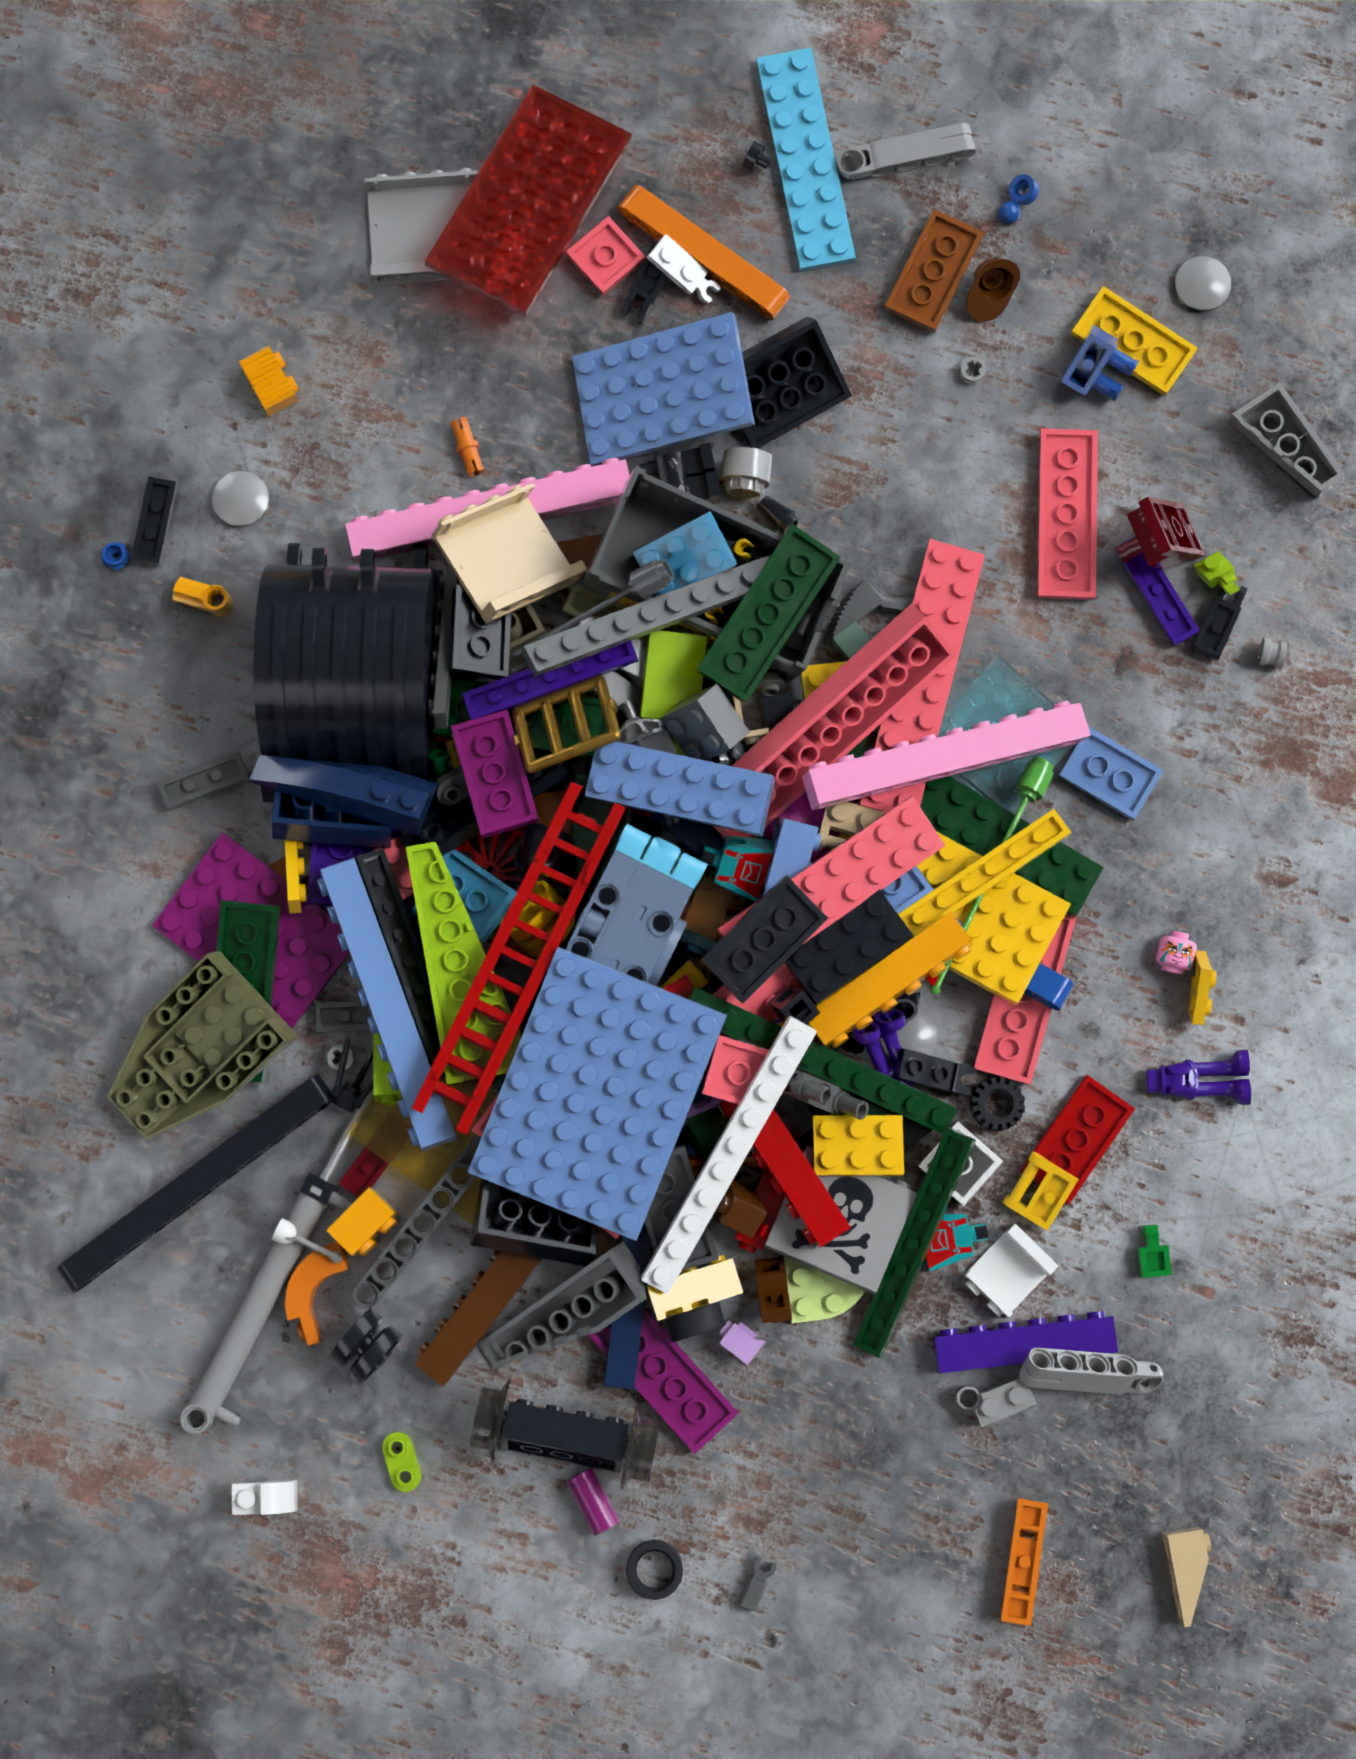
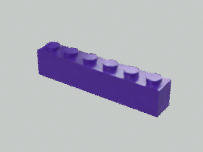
[932,1311,1118,1373]

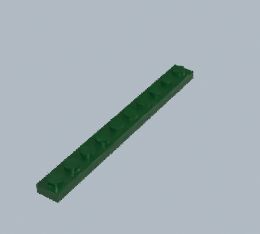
[687,986,958,1134]

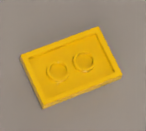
[812,1115,904,1177]

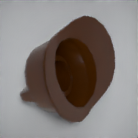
[966,257,1020,322]

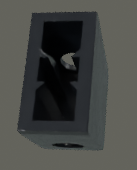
[757,692,794,732]

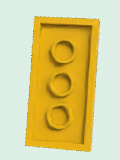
[1070,286,1198,396]

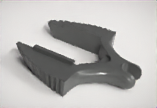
[823,579,914,646]

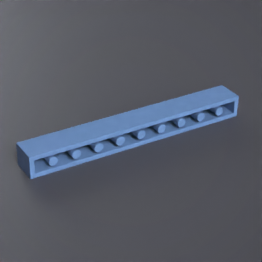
[317,858,456,1152]

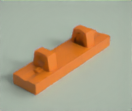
[1000,1498,1048,1626]

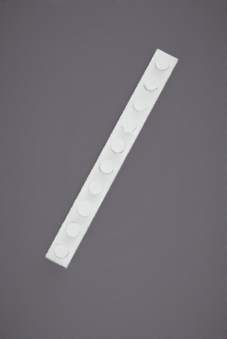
[641,1015,817,1294]

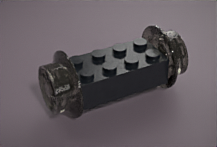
[470,1379,660,1490]

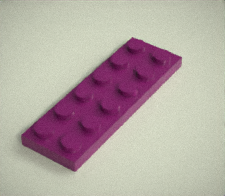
[589,1308,739,1454]

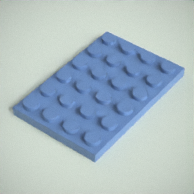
[572,312,755,466]

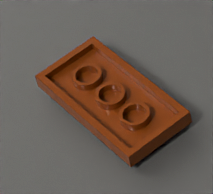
[884,209,985,333]

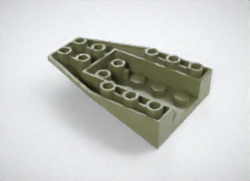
[107,951,299,1140]

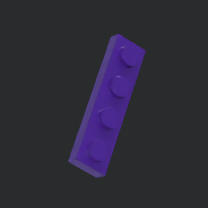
[1114,536,1200,647]

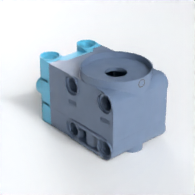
[565,824,708,986]

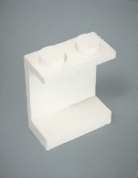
[963,1224,1058,1318]

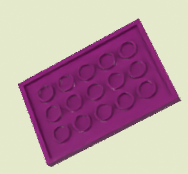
[152,832,349,1030]

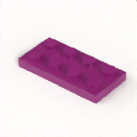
[451,710,539,838]

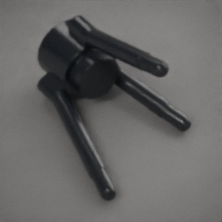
[330,1038,373,1112]

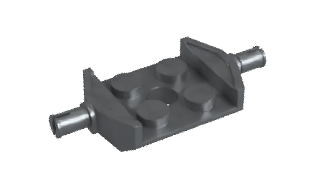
[617,700,679,826]

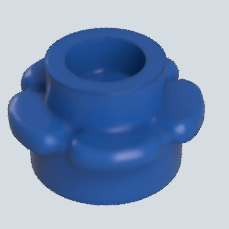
[101,542,130,570]

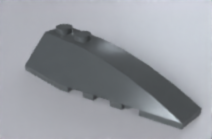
[478,1241,647,1368]

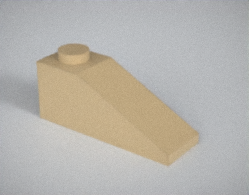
[1162,1527,1211,1627]

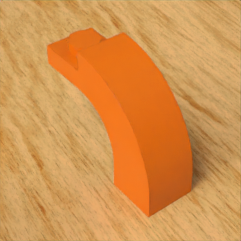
[285,1242,351,1346]

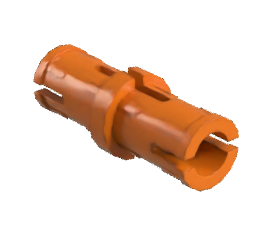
[450,417,485,477]

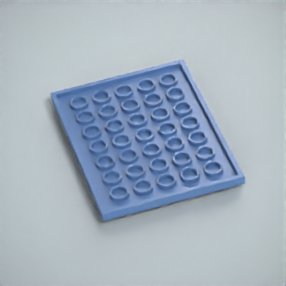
[468,947,727,1241]

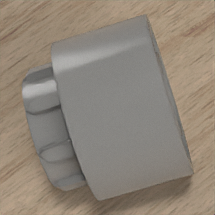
[720,447,773,498]

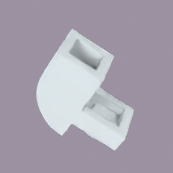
[232,1479,298,1515]

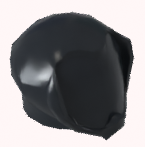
[515,822,577,885]

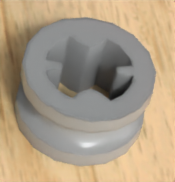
[960,357,986,385]

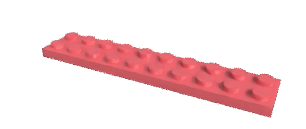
[859,539,985,813]

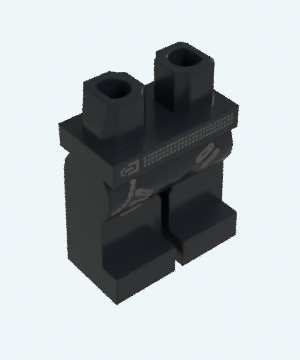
[640,443,721,504]

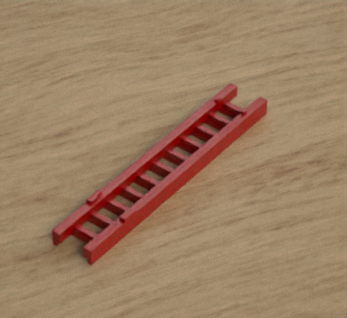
[412,781,625,1135]

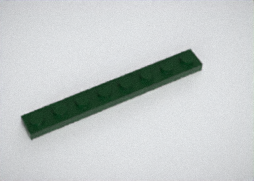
[853,1127,976,1358]

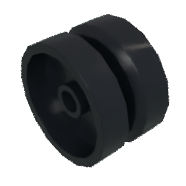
[328,1308,403,1386]

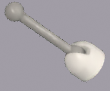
[271,1218,342,1263]

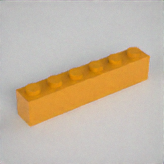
[809,911,974,1048]

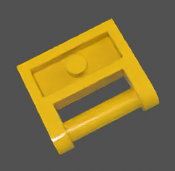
[1002,1151,1079,1231]

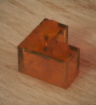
[684,874,738,942]

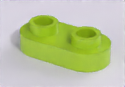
[382,1432,422,1492]

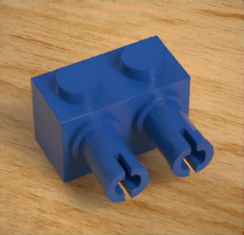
[1061,325,1139,401]

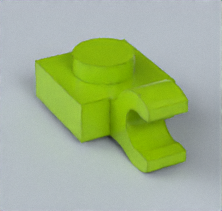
[1194,551,1239,596]

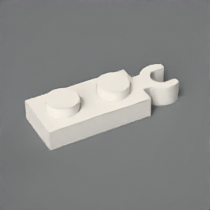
[646,234,721,304]

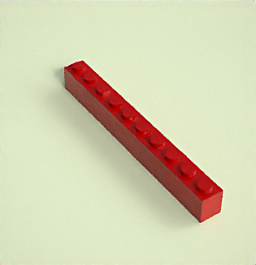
[663,974,851,1248]

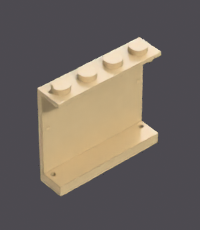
[431,483,588,624]

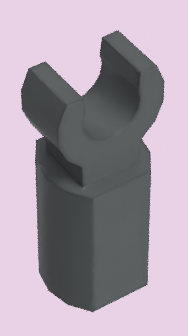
[737,1555,776,1612]

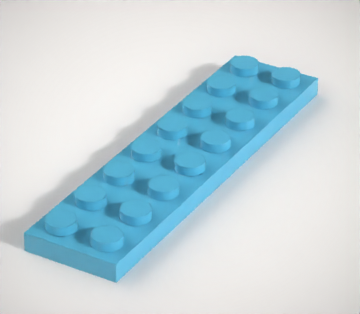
[756,48,856,272]

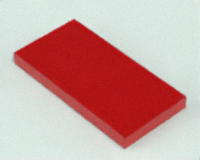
[1019,1075,1135,1205]

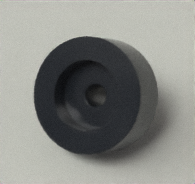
[742,141,771,172]

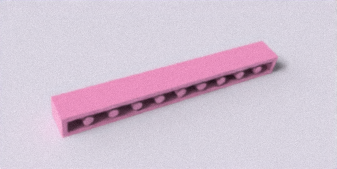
[345,458,630,564]
[802,701,1091,810]

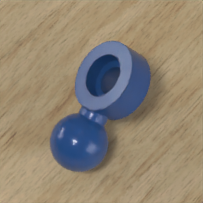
[998,174,1039,225]

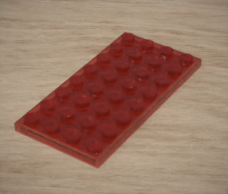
[425,85,632,316]

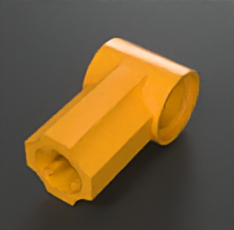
[172,577,234,617]

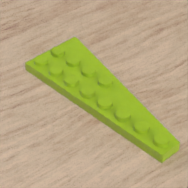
[406,842,522,1084]

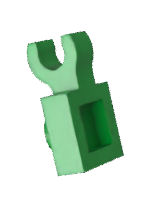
[1137,1224,1172,1278]

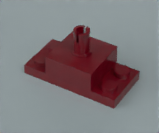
[1117,497,1206,569]

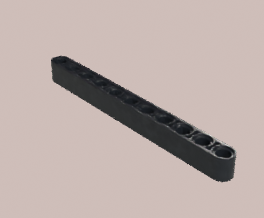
[56,1074,335,1293]

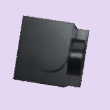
[769,984,820,1025]

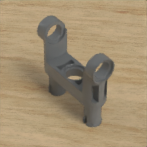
[783,1070,869,1120]

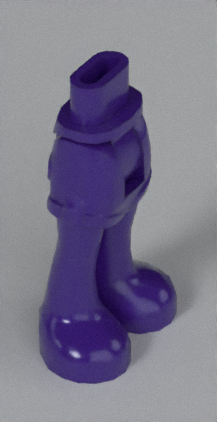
[853,1010,914,1114]
[1146,1049,1252,1105]

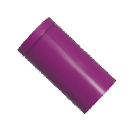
[566,1467,620,1536]

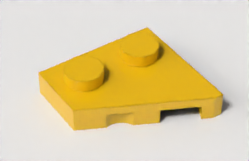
[1188,950,1216,1025]

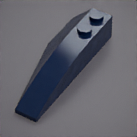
[249,755,438,836]

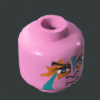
[1156,931,1197,975]

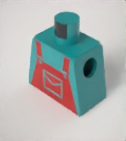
[700,835,774,901]
[924,1214,989,1272]

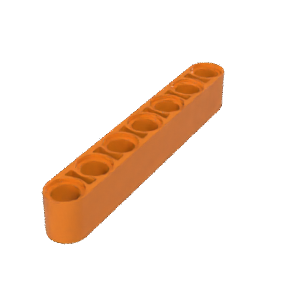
[617,185,790,320]

